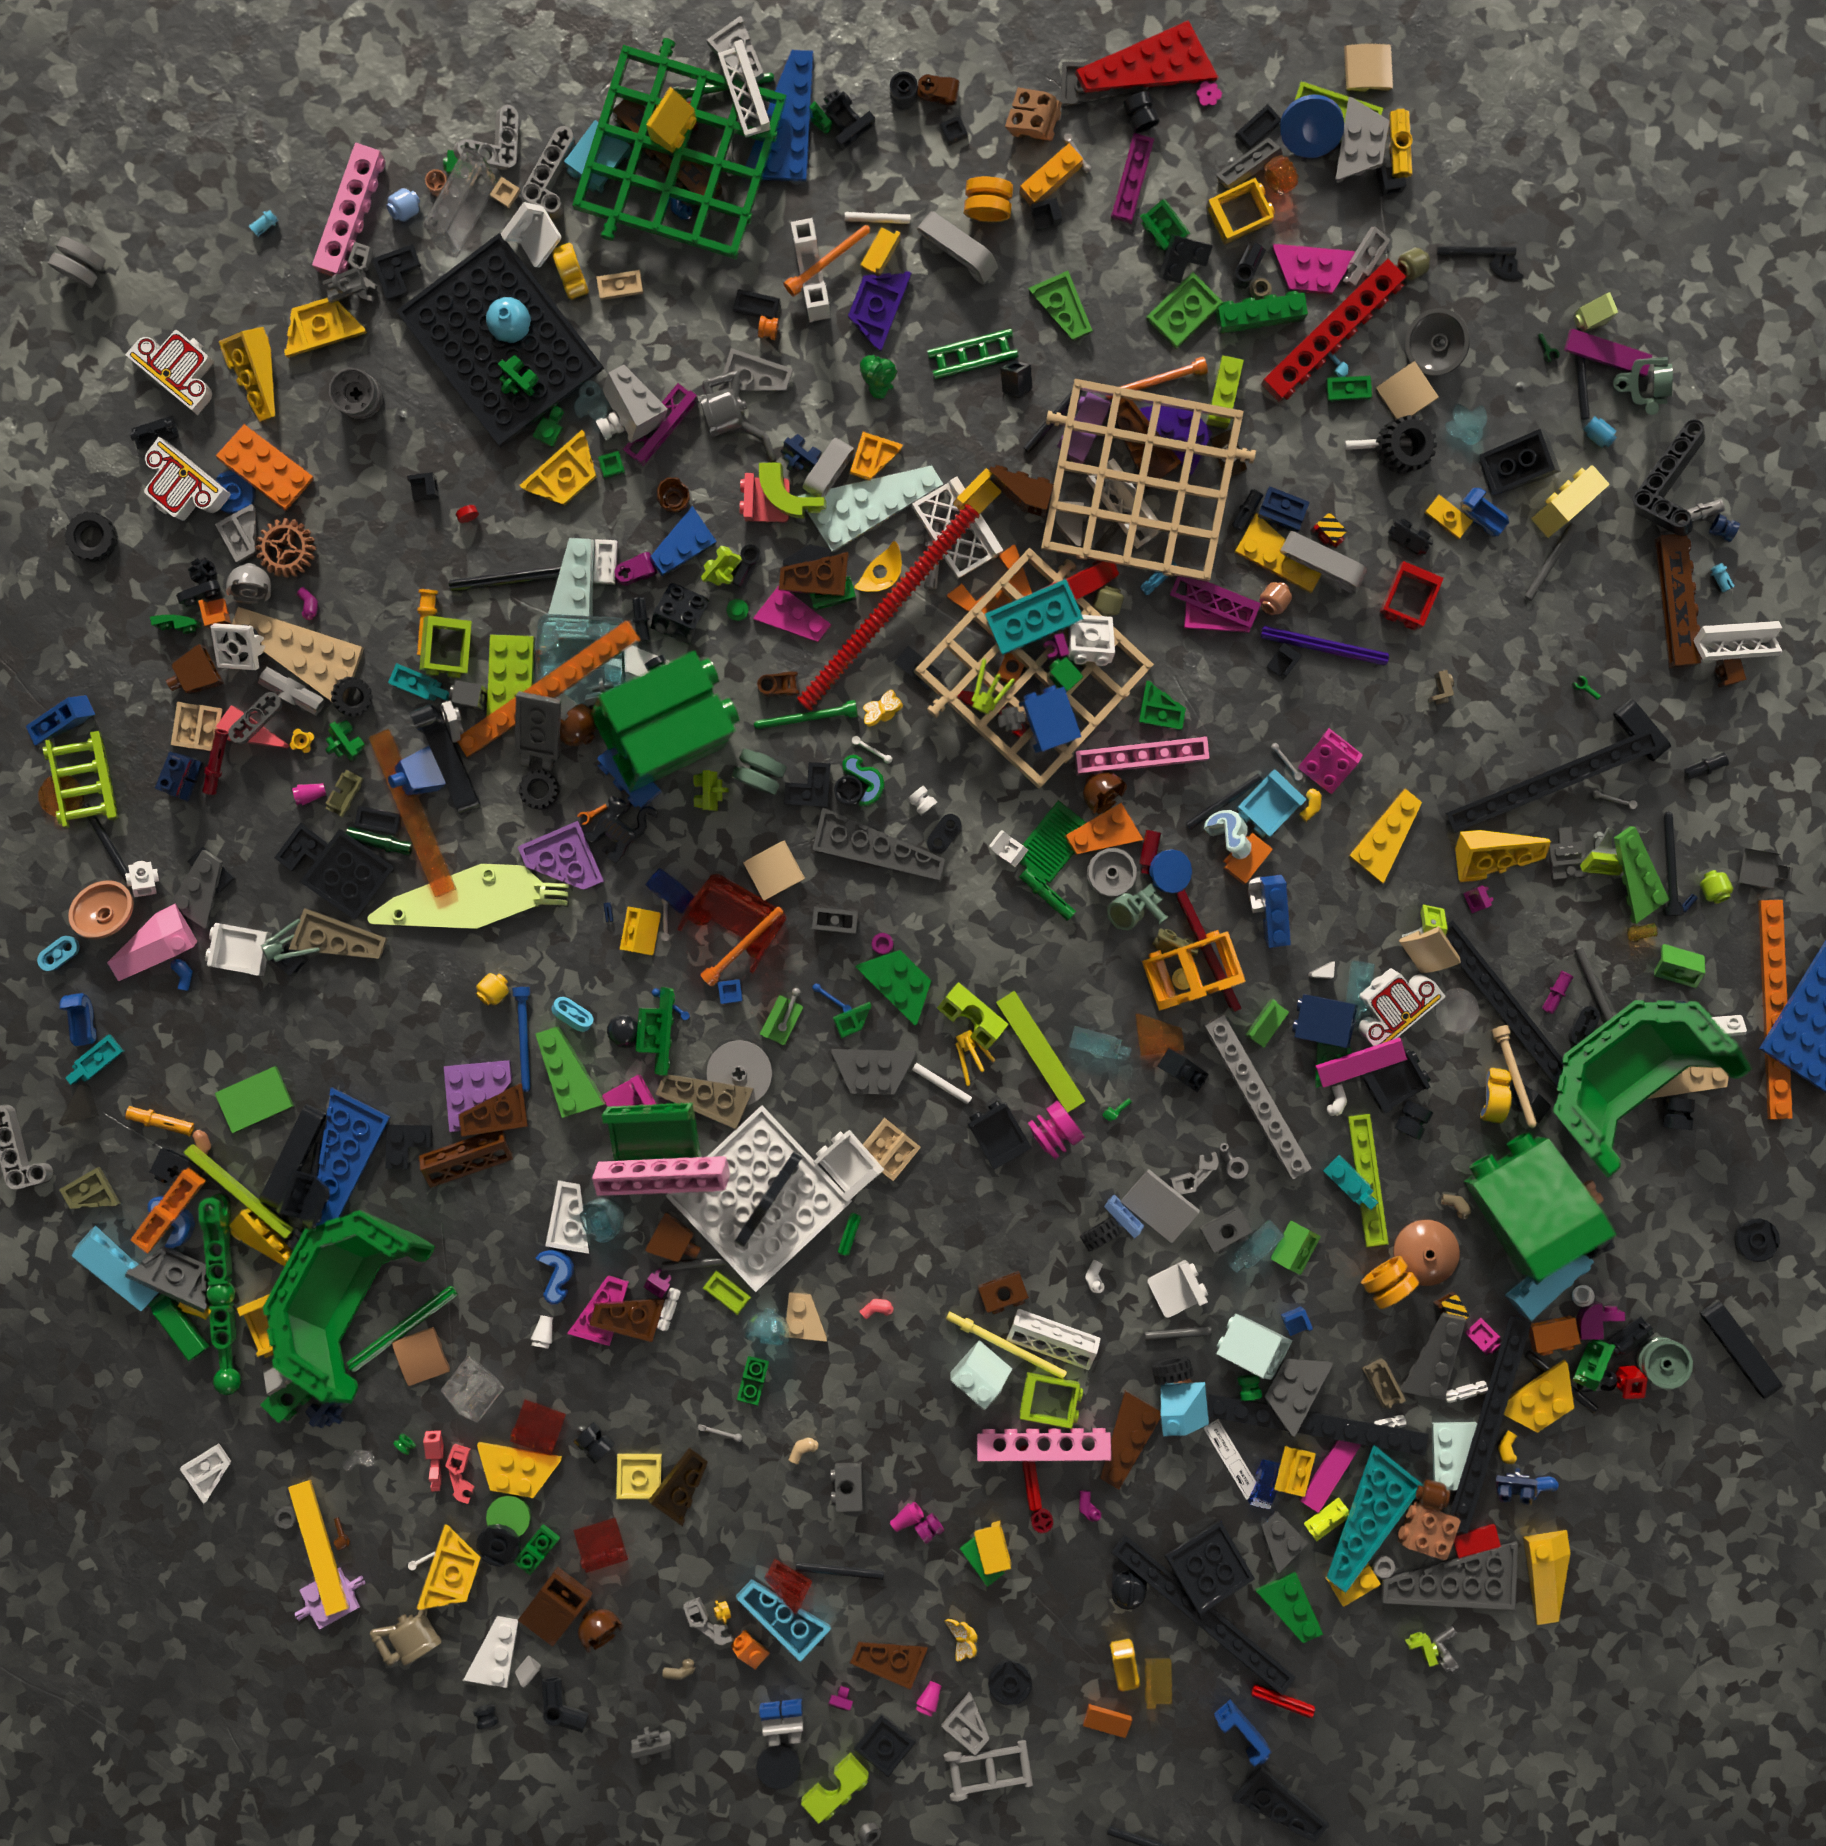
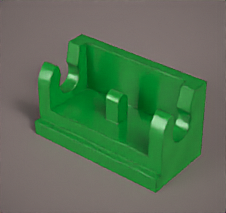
[810,576,856,611]
[1572,1339,1615,1391]

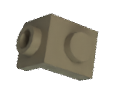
[1428,670,1454,705]

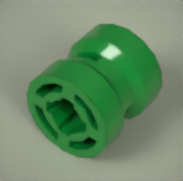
[1237,1374,1263,1401]

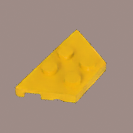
[284,298,367,358]
[519,430,597,506]
[1504,1359,1574,1433]
[477,1442,562,1498]
[417,1524,481,1610]

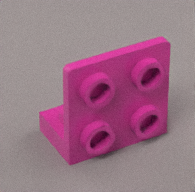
[1298,728,1363,794]
[602,1074,657,1106]

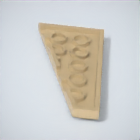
[232,607,364,703]

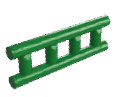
[927,328,1019,379]

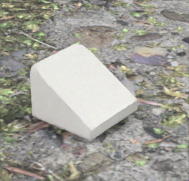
[1309,962,1335,979]

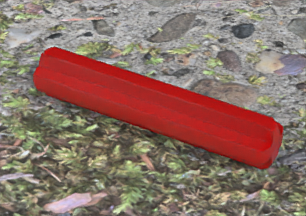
[1020,1445,1042,1511]
[1251,1684,1315,1718]

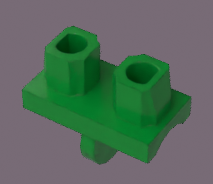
[498,355,539,396]
[325,720,365,763]

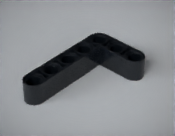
[1633,419,1705,536]
[410,704,481,815]

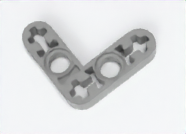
[453,105,518,170]

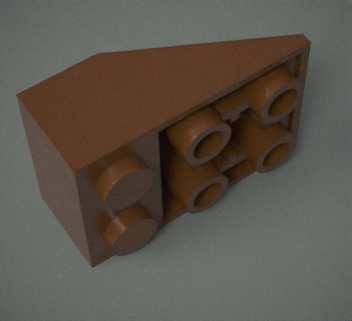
[989,465,1054,518]
[518,1566,593,1647]

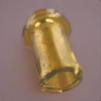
[1627,923,1658,942]

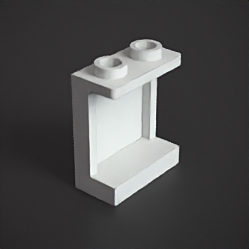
[205,923,272,976]
[813,1130,884,1202]

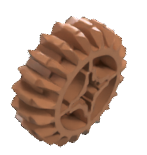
[256,518,316,578]

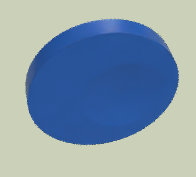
[1280,95,1344,158]

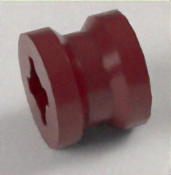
[1031,1508,1053,1533]

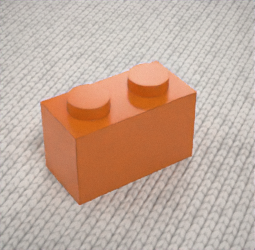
[1223,833,1273,884]
[1529,1315,1581,1355]

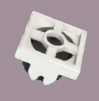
[210,624,265,670]

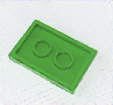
[1146,272,1223,349]
[215,1066,294,1133]

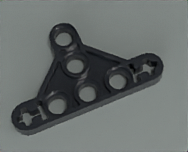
[734,1151,803,1247]

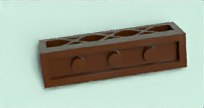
[419,1130,513,1188]

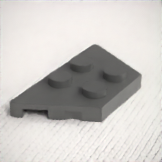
[831,1049,916,1095]
[125,1246,206,1313]
[1264,1359,1333,1438]

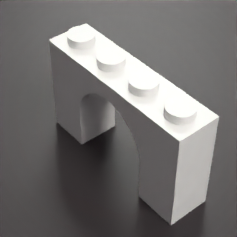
[791,218,831,322]

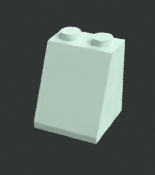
[1216,1314,1293,1380]
[950,1340,1012,1410]

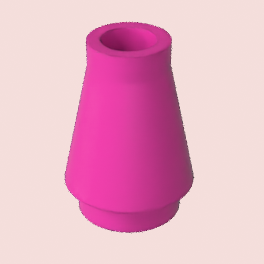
[292,783,326,806]
[890,1502,924,1532]
[916,1681,942,1717]

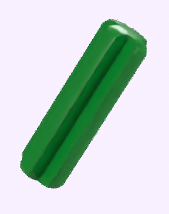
[838,1213,861,1256]

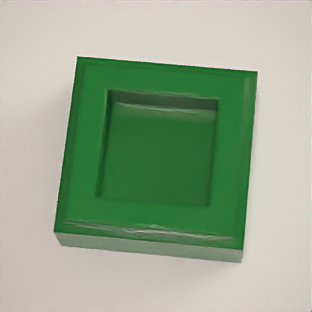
[598,451,625,479]

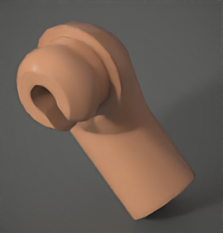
[192,1130,211,1155]

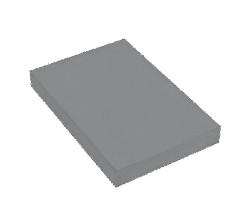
[1121,1169,1200,1243]

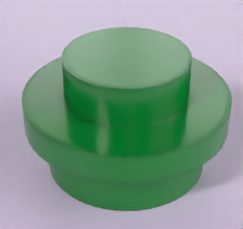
[727,599,749,621]

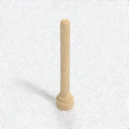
[1491,1025,1536,1128]

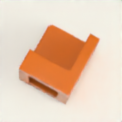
[198,598,231,629]

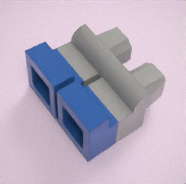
[759,1699,804,1746]

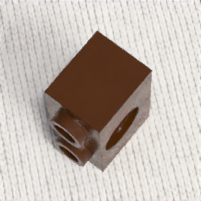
[978,1271,1029,1315]

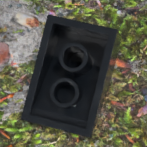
[1479,429,1561,496]

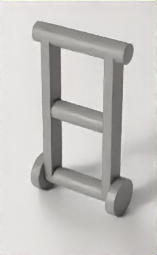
[943,1740,1033,1801]

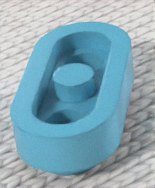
[37,936,80,971]
[551,997,593,1032]

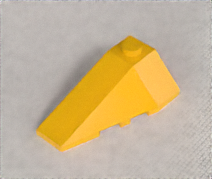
[219,327,275,421]
[1455,830,1551,882]
[229,1208,293,1266]
[1523,1530,1570,1625]

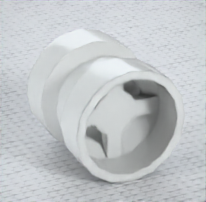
[596,411,625,440]
[907,785,937,816]

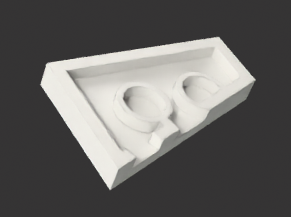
[545,1180,589,1254]
[463,1616,519,1688]

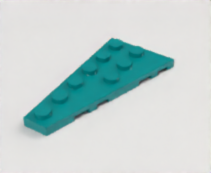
[1326,1445,1423,1593]

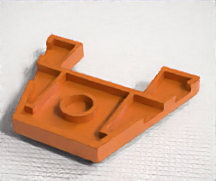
[946,544,1032,614]

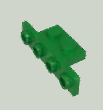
[636,987,675,1076]

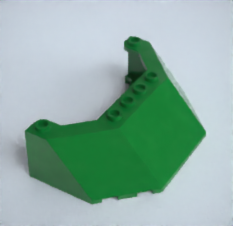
[1553,1000,1752,1179]
[263,1210,436,1403]

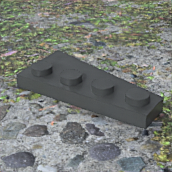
[1060,62,1148,107]
[1400,1313,1466,1400]

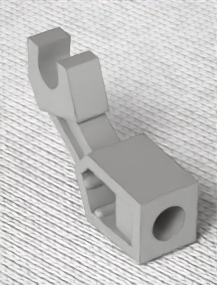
[348,242,378,302]
[1170,1152,1219,1195]
[683,1597,733,1645]

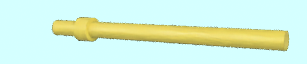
[946,1311,1067,1379]

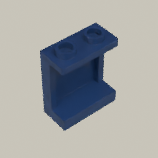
[1292,994,1358,1049]

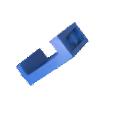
[1018,685,1082,753]
[1214,1699,1271,1766]

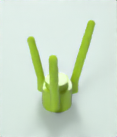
[971,658,1015,714]

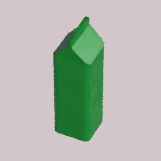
[148,1294,210,1361]

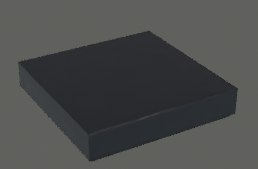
[854,1713,916,1777]

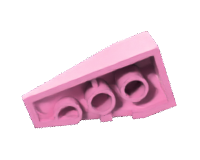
[107,903,197,981]

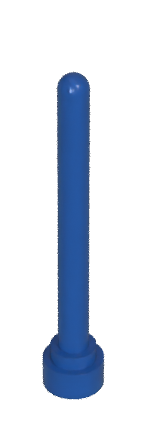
[512,987,530,1092]

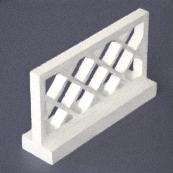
[911,477,1003,579]

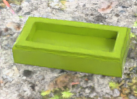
[703,1270,751,1315]

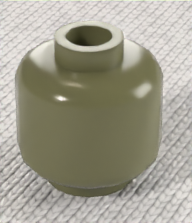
[1397,247,1430,280]
[1093,585,1124,617]

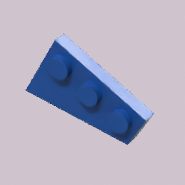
[650,506,717,576]

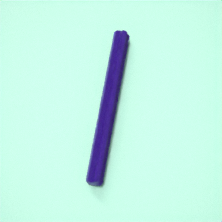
[1261,626,1389,665]

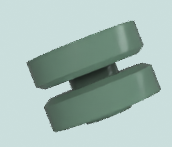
[731,748,787,795]
[1636,1336,1693,1389]

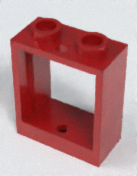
[1380,561,1444,630]

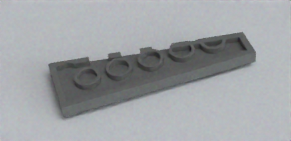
[812,808,945,881]

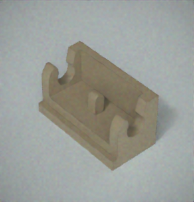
[1362,1358,1406,1409]

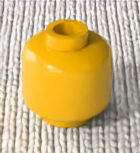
[476,973,509,1006]

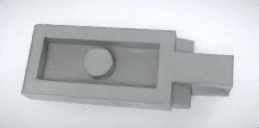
[1343,226,1390,286]

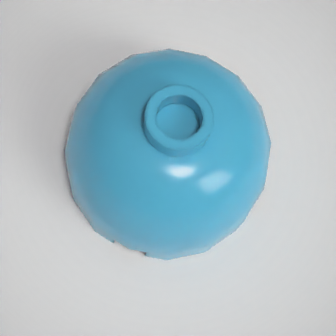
[486,297,531,343]

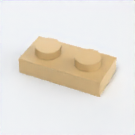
[597,270,644,300]

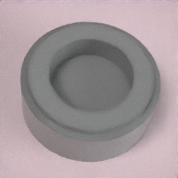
[1372,1555,1395,1579]

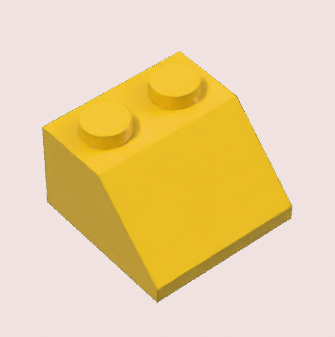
[646,87,697,153]

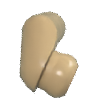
[788,1438,819,1464]

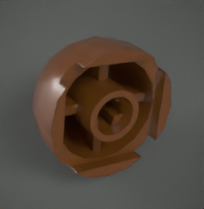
[560,703,597,746]
[1083,771,1127,814]
[578,1609,624,1653]

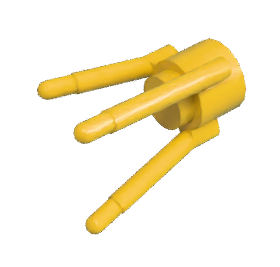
[955,1030,995,1086]

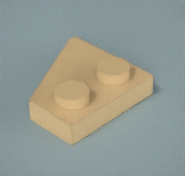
[784,1292,827,1341]

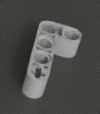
[522,126,576,219]
[917,211,998,285]
[1280,531,1367,594]
[0,1105,53,1189]

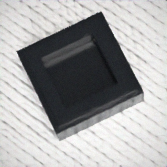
[940,115,968,146]

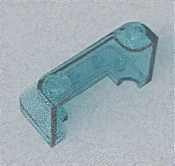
[535,614,627,684]

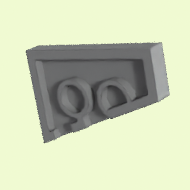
[718,348,793,391]

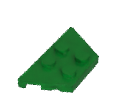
[855,950,931,1026]

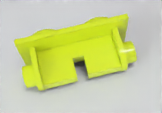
[1304,1497,1350,1541]

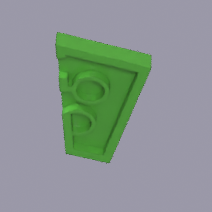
[1028,271,1093,341]

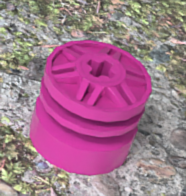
[1028,1100,1085,1160]

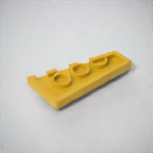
[1349,789,1422,884]

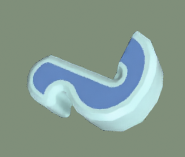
[1204,810,1251,859]

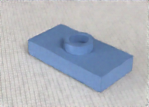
[1104,1195,1144,1238]

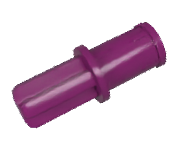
[1542,971,1574,1014]

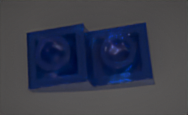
[645,868,695,913]
[1248,1459,1281,1510]

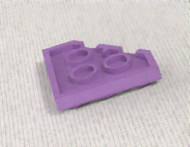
[518,821,605,890]
[444,1060,512,1132]

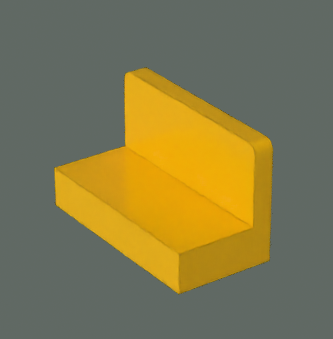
[861,227,901,276]
[953,468,1001,514]
[620,907,661,955]
[974,1521,1012,1575]

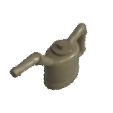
[370,1608,442,1666]

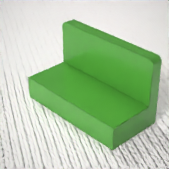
[1654,944,1705,988]
[760,995,803,1045]
[1245,999,1289,1048]
[1271,1221,1321,1275]

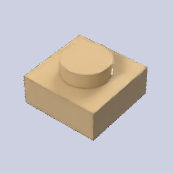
[490,177,521,209]

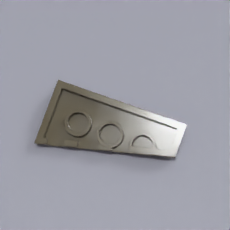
[289,908,388,959]
[655,1074,754,1129]

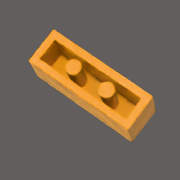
[1019,143,1084,206]

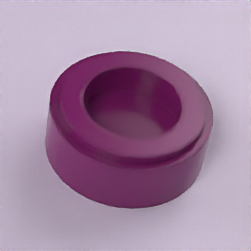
[872,933,893,955]

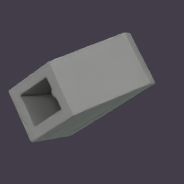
[1055,501,1087,547]

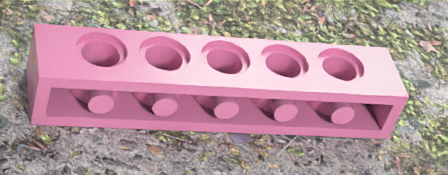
[312,142,385,276]
[1074,737,1210,775]
[592,1156,730,1196]
[977,1428,1111,1461]

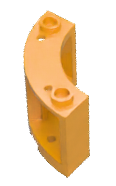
[1142,930,1245,1011]

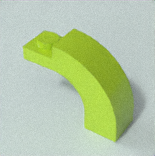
[759,462,826,519]

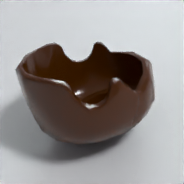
[657,477,690,513]

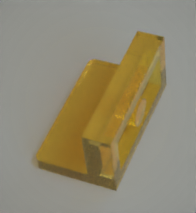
[1145,1658,1172,1709]

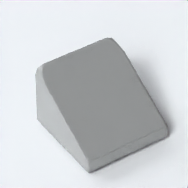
[515,1656,541,1688]

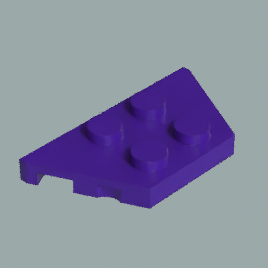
[848,271,912,352]
[1140,399,1212,476]

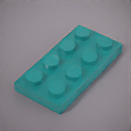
[985,579,1084,656]

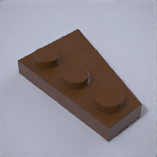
[779,552,849,597]
[458,1083,527,1136]
[589,1298,665,1342]
[849,1641,928,1690]

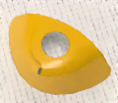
[854,541,902,592]

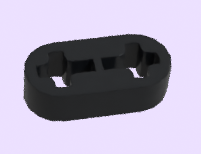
[1568,1006,1600,1045]

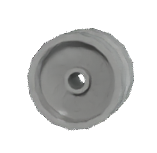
[47,236,106,288]
[1087,848,1136,897]

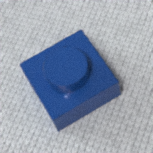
[718,979,743,1004]

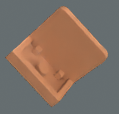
[1398,1500,1460,1560]

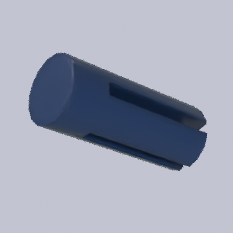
[1682,894,1698,913]
[603,902,613,923]

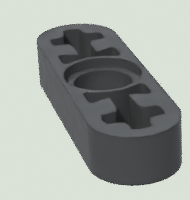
[229,692,282,745]

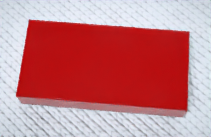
[1453,1524,1501,1558]

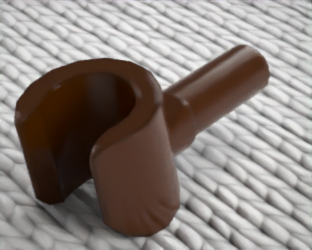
[334,1517,350,1550]

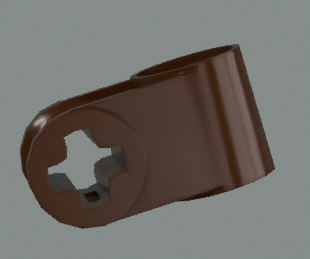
[918,74,960,105]
[757,671,800,697]

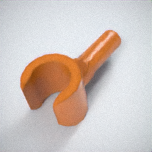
[577,804,608,825]

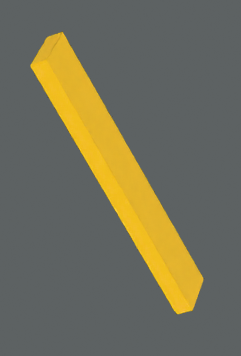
[288,1480,349,1616]

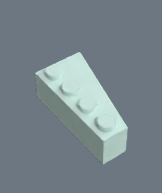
[545,538,595,628]

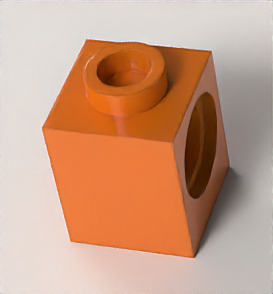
[997,653,1024,685]

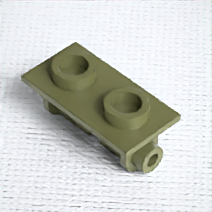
[326,770,363,817]
[1152,928,1199,960]

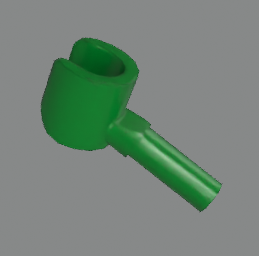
[1572,676,1601,700]
[1102,1098,1132,1121]

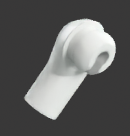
[1327,1084,1347,1116]
[1085,1259,1105,1293]

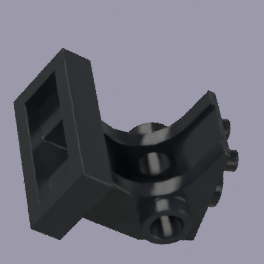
[820,89,875,151]

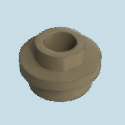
[1249,278,1271,300]

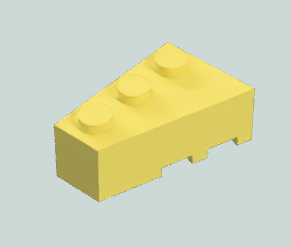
[1531,465,1610,538]

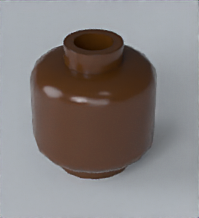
[1416,1480,1450,1512]

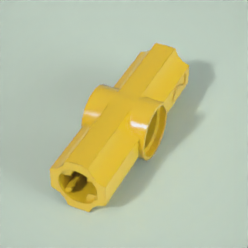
[1389,109,1413,178]

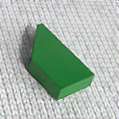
[809,101,832,134]
[833,1002,872,1038]

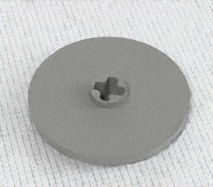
[707,1040,772,1105]

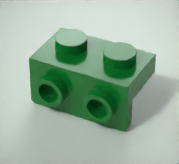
[1140,199,1191,251]

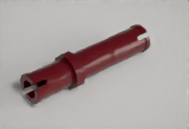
[202,729,229,795]

